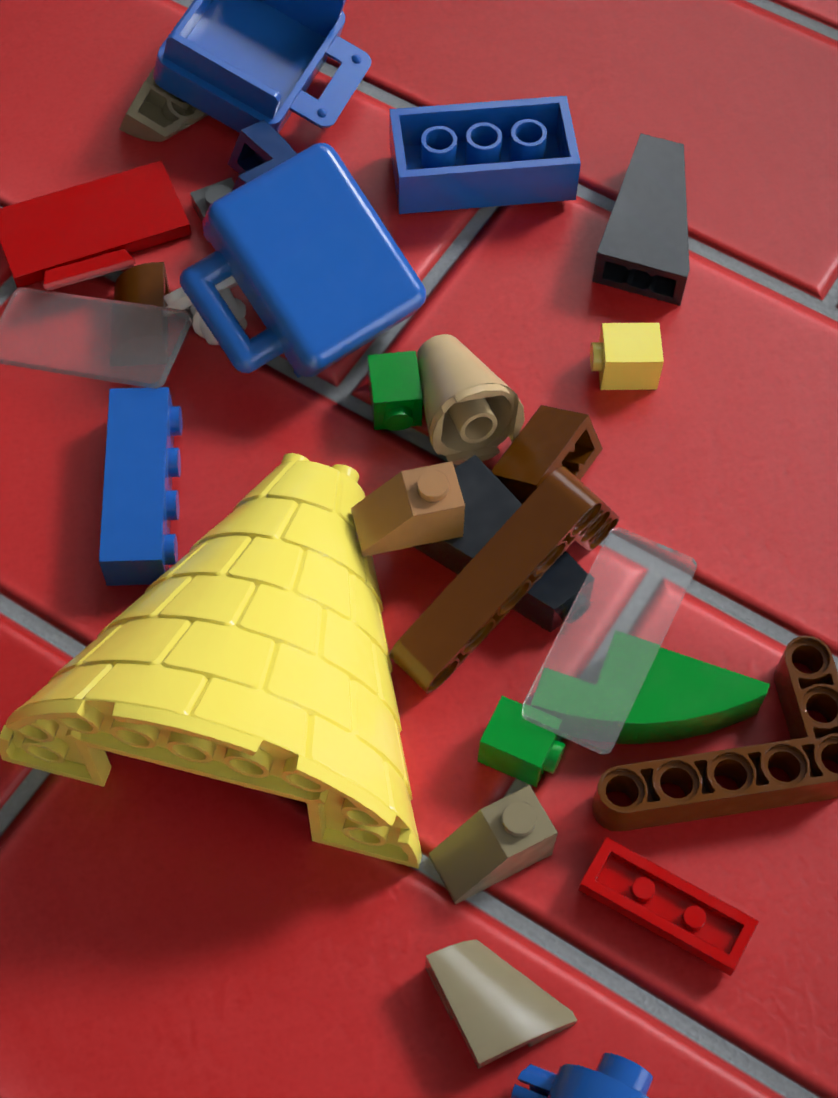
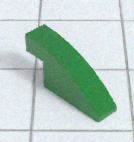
[530,632,770,744]

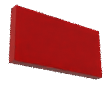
[0,160,192,288]

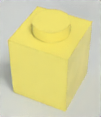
[590,323,664,390]

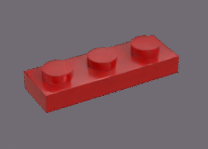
[578,837,759,976]

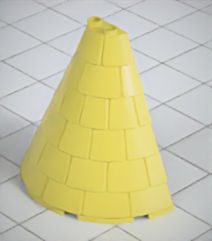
[0,453,422,869]

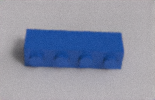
[99,387,183,586]

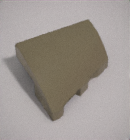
[119,66,208,142]
[425,939,577,1069]

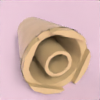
[416,334,525,465]

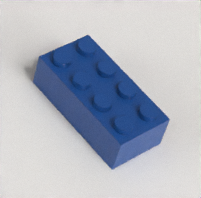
[389,96,581,214]

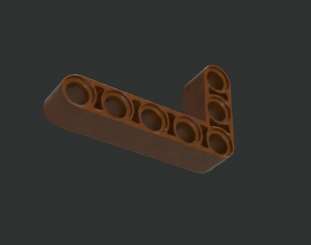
[389,467,619,694]
[592,636,838,832]

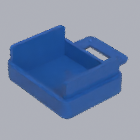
[153,0,372,133]
[180,143,426,378]

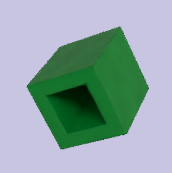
[368,351,423,431]
[477,696,566,788]

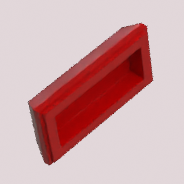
[42,249,136,291]

